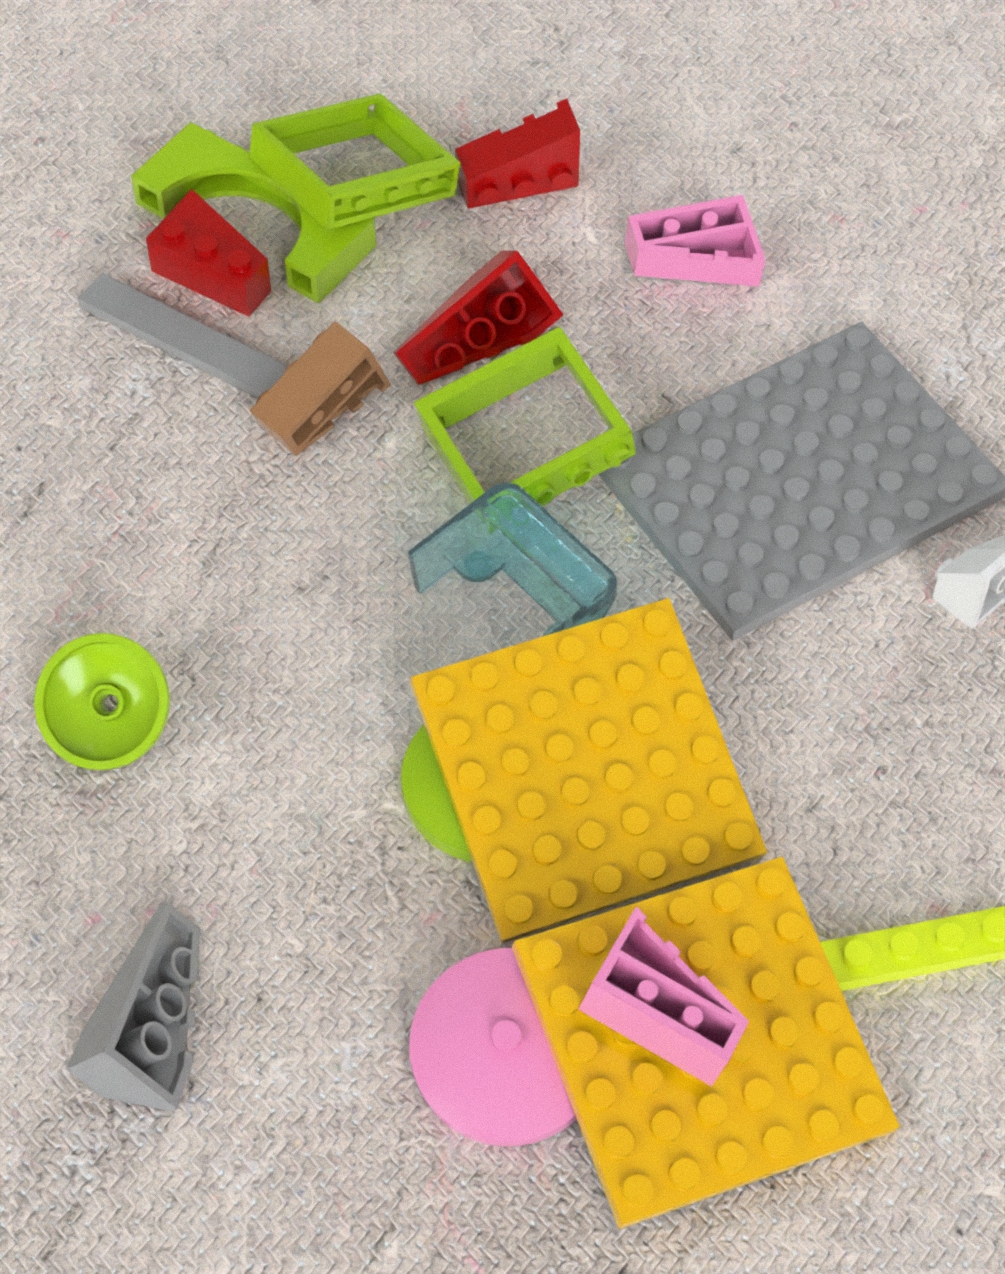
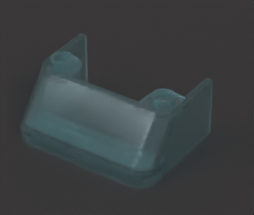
[408,483,617,637]

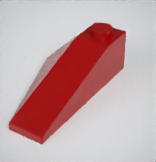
[393,251,564,385]

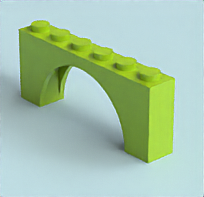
[131,122,376,303]

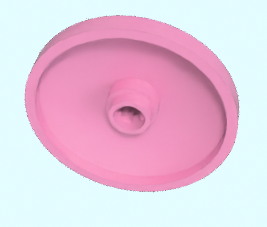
[409,948,577,1146]

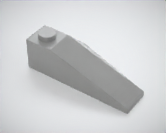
[66,900,200,1111]

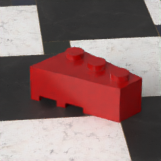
[455,98,581,209]

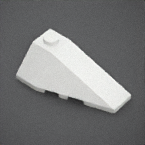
[932,534,1005,630]

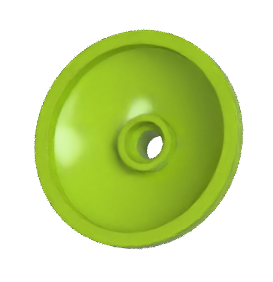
[34,633,170,770]

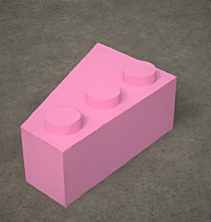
[624,195,765,287]
[578,906,749,1087]

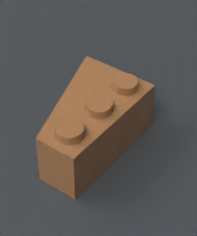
[249,321,391,456]

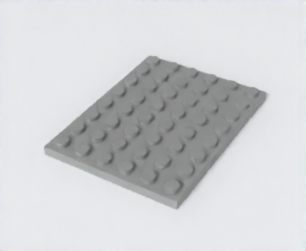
[598,321,1005,641]

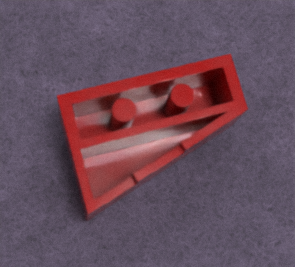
[146,189,271,317]

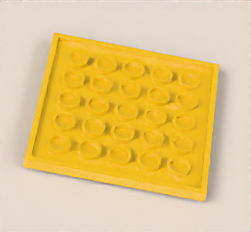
[410,598,767,943]
[512,856,900,1229]

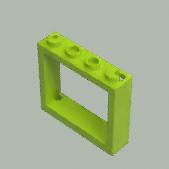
[249,93,460,230]
[413,326,636,532]

